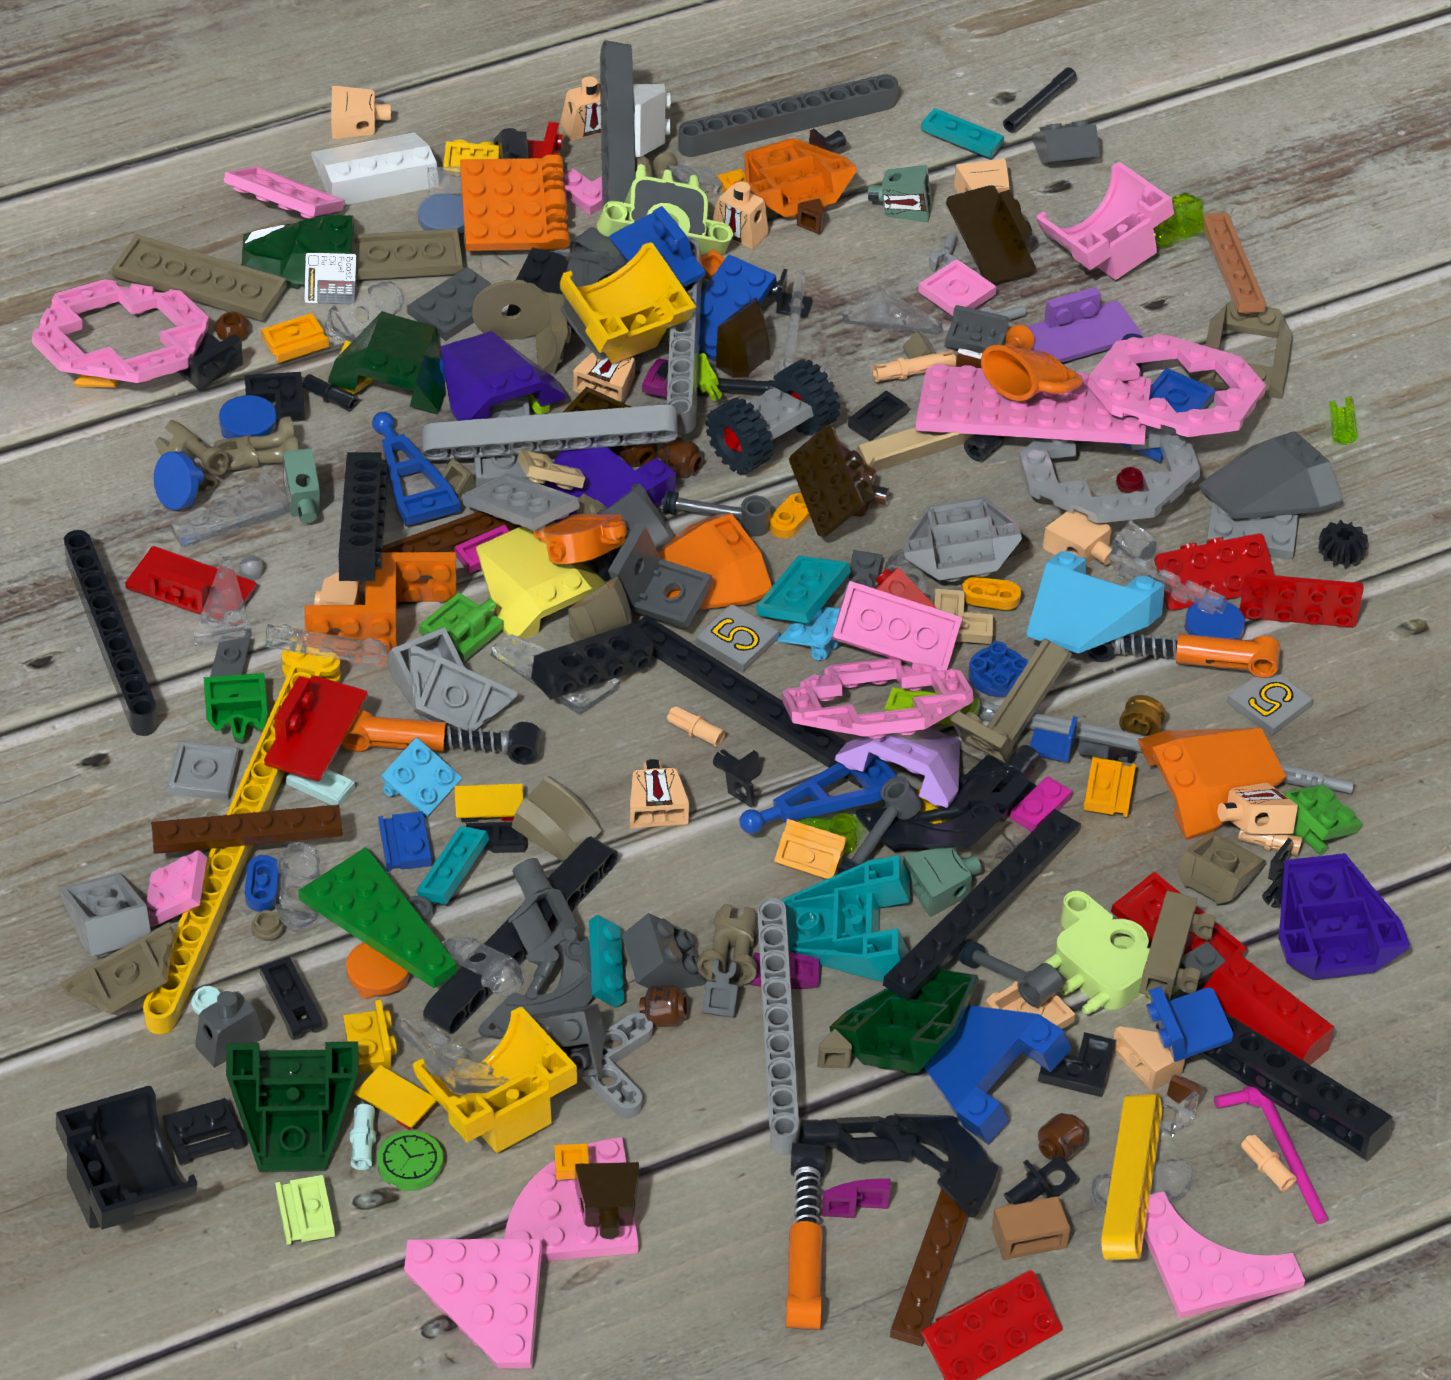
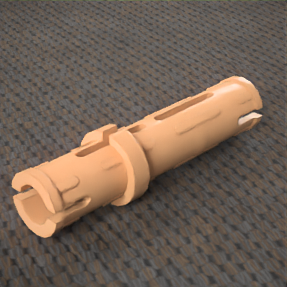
[872,350,956,383]

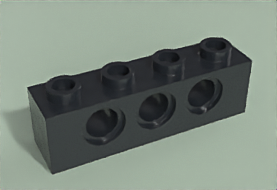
[531,623,654,700]

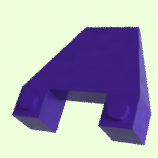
[541,446,676,523]

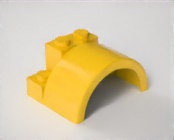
[560,242,696,364]
[413,1007,577,1153]

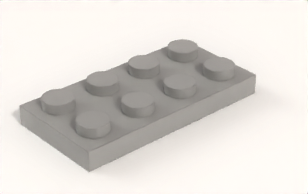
[474,397,533,487]
[462,473,580,531]

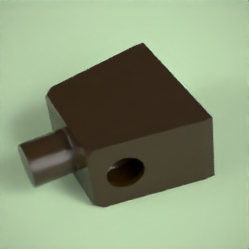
[575,1162,639,1239]

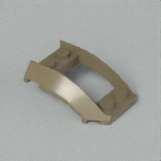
[1199,301,1292,399]

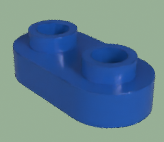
[245,855,279,912]

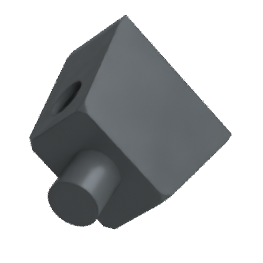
[195,991,265,1068]

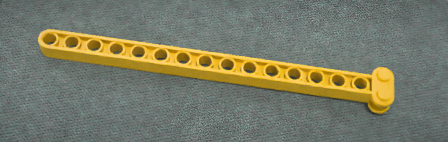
[143,644,341,1034]

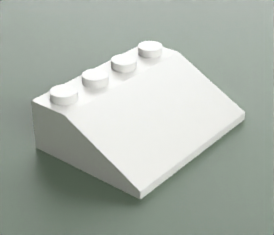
[311,132,437,205]

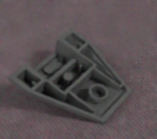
[1199,431,1343,519]

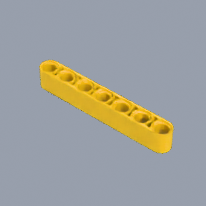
[1101,1093,1162,1261]

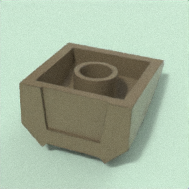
[568,576,632,642]
[512,776,601,861]
[1178,831,1265,905]

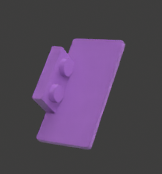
[1026,287,1142,363]

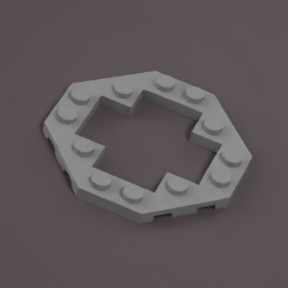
[1019,425,1200,523]

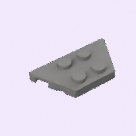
[408,644,519,731]

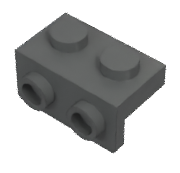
[945,305,1009,353]

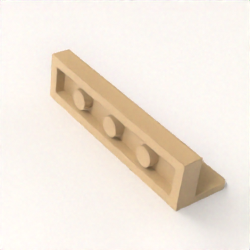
[856,427,973,471]

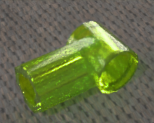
[797,813,858,854]

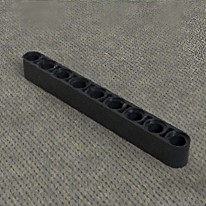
[64,530,158,736]
[423,836,618,1034]

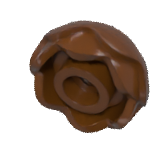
[214,312,250,340]

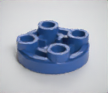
[219,395,277,439]
[153,451,203,510]
[1185,598,1245,640]
[968,641,1028,697]

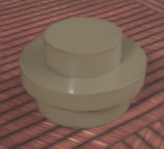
[251,910,283,940]

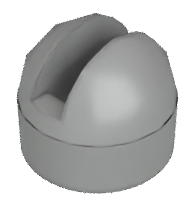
[240,555,264,581]

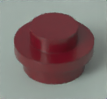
[1116,467,1144,493]

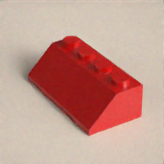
[1203,952,1334,1065]

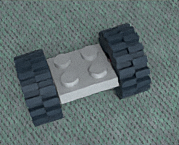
[705,359,840,474]

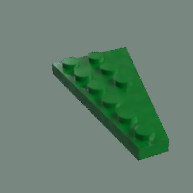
[298,847,457,988]

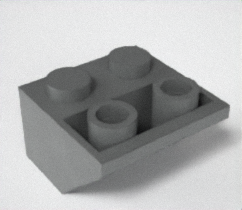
[1032,120,1100,164]
[622,913,706,989]
[532,1004,605,1078]

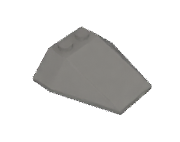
[903,497,1022,582]

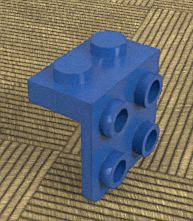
[1146,986,1234,1062]

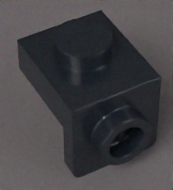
[493,128,529,159]

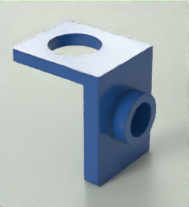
[1030,716,1078,762]

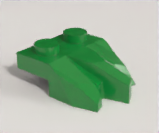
[203,673,268,743]

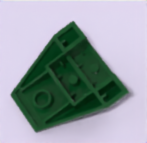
[328,311,444,414]
[829,970,979,1073]
[226,1041,359,1172]

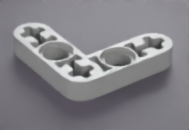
[581,1013,653,1118]

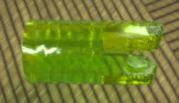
[1329,396,1357,445]

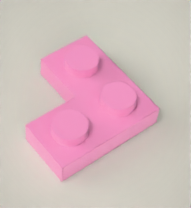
[561,169,602,215]

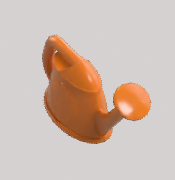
[981,325,1083,401]

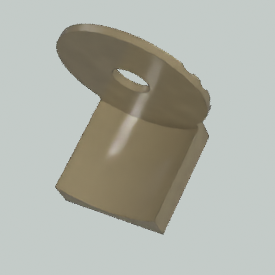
[472,280,571,374]

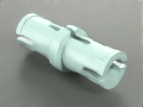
[350,1104,376,1170]

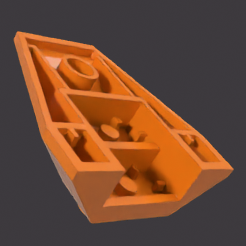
[744,138,857,218]
[1138,728,1286,840]

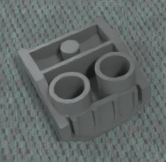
[597,483,673,552]

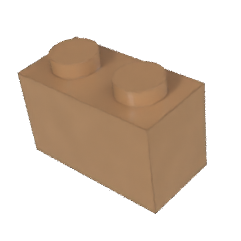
[992,1196,1070,1260]

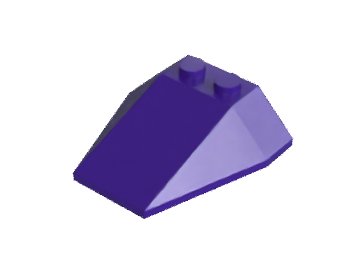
[441,331,566,421]
[1278,853,1410,980]

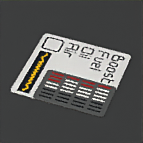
[305,253,356,304]

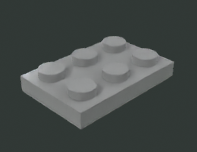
[1206,500,1298,560]

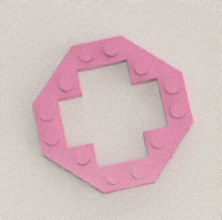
[32,279,209,383]
[1088,334,1266,437]
[782,658,973,739]

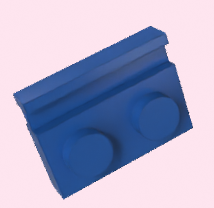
[378,811,432,871]

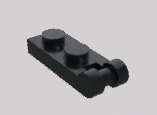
[259,957,323,1040]

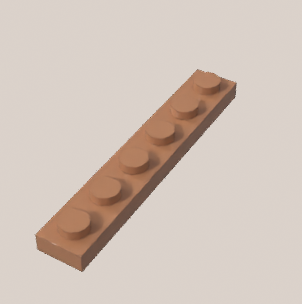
[1200,213,1266,314]

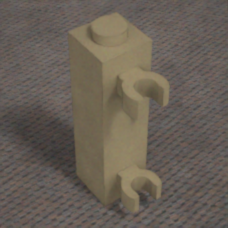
[1139,891,1216,1001]

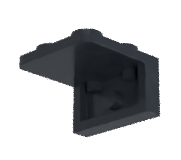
[177,333,243,390]

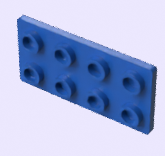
[609,206,706,287]

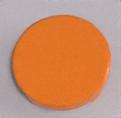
[346,942,410,999]

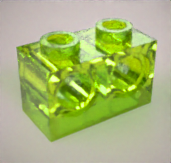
[1153,192,1204,246]

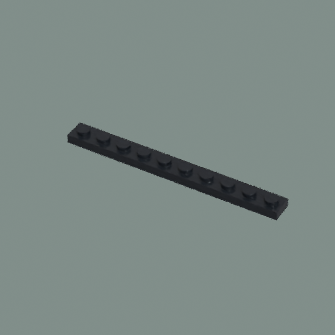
[636,615,862,788]
[883,809,1081,1001]

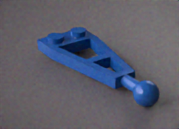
[372,412,460,526]
[739,755,897,834]

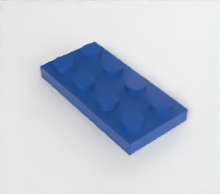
[699,254,777,362]
[1118,368,1216,462]

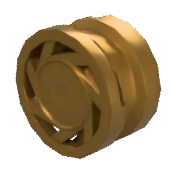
[1119,695,1166,736]

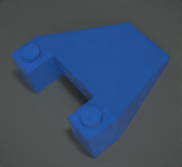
[923,1005,1072,1144]

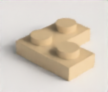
[517,449,585,490]
[934,589,993,644]

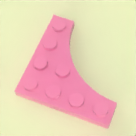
[1144,1191,1305,1319]

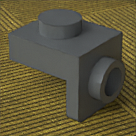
[1179,941,1226,991]

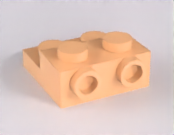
[985,981,1076,1029]

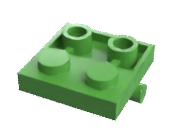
[419,592,503,662]
[1285,784,1363,855]

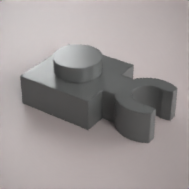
[848,550,882,588]
[702,958,739,1017]

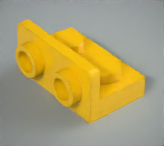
[443,139,500,177]
[343,999,397,1073]

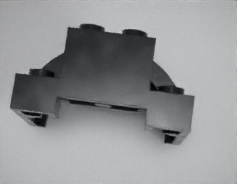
[56,1086,198,1230]

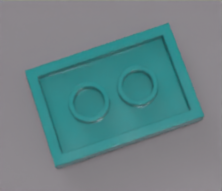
[756,555,851,623]

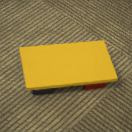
[454,784,523,823]
[354,1065,437,1130]

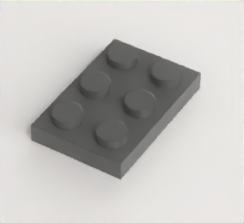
[407,267,491,341]

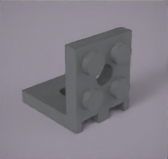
[608,523,714,629]

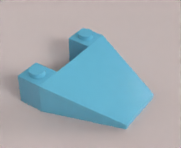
[1027,551,1165,653]

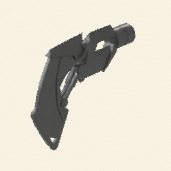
[561,251,628,360]
[478,858,594,1039]

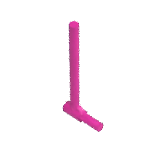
[1214,1086,1328,1224]

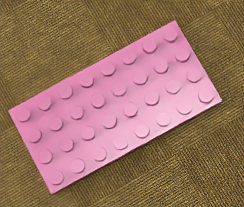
[916,364,1151,445]

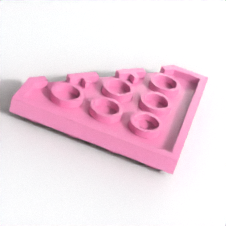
[404,1239,542,1369]

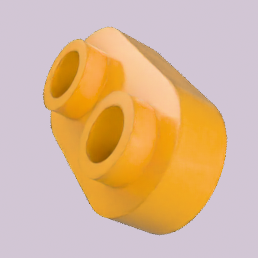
[770,493,811,538]
[962,577,1021,610]

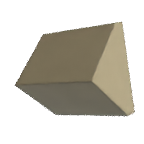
[903,331,936,359]
[442,458,476,498]
[817,1029,852,1068]

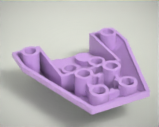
[835,727,960,808]

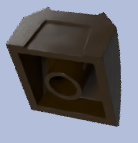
[716,297,770,378]

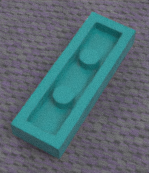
[921,108,1004,159]
[416,826,489,905]
[589,914,624,1008]

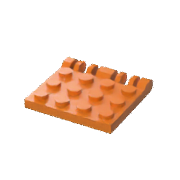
[460,155,570,251]

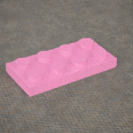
[224,166,345,219]
[831,581,963,671]

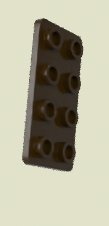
[946,185,1036,285]
[789,425,875,538]

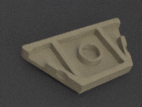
[60,922,176,1014]

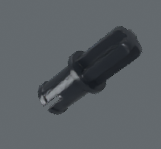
[302,374,358,412]

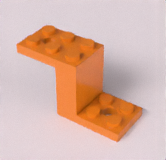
[305,552,456,655]

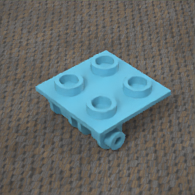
[777,606,841,661]
[380,737,462,818]

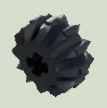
[1318,519,1368,569]

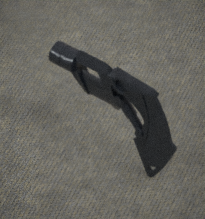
[855,745,1041,849]
[800,1113,998,1218]

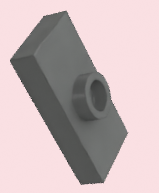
[210,633,251,677]

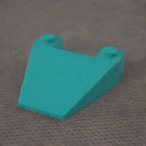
[781,855,910,981]

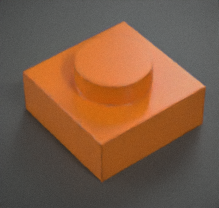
[701,249,725,280]

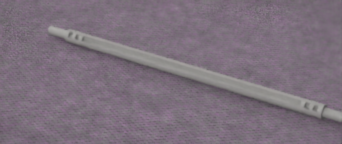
[977,701,1354,794]

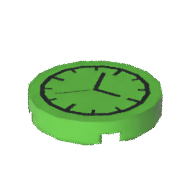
[377,1131,443,1191]

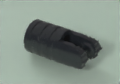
[964,434,1004,461]

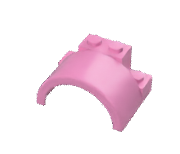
[1037,162,1174,280]

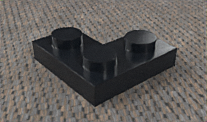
[244,372,305,421]
[1038,1032,1116,1097]

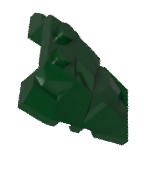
[241,215,354,290]

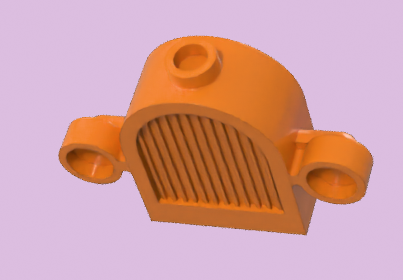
[533,514,628,564]

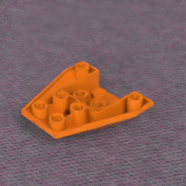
[657,513,772,610]

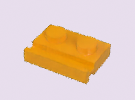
[261,313,329,363]
[1083,757,1136,817]
[774,819,848,879]

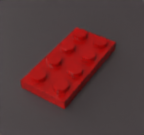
[1111,871,1247,988]

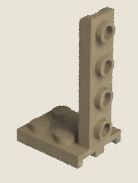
[950,638,1072,764]

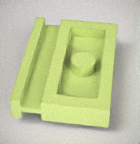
[275,1175,335,1245]

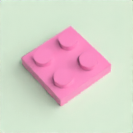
[918,259,997,316]
[146,850,207,928]

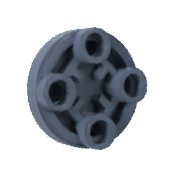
[418,193,464,234]

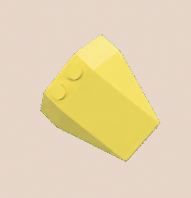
[476,526,605,644]

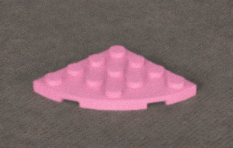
[504,1137,639,1262]

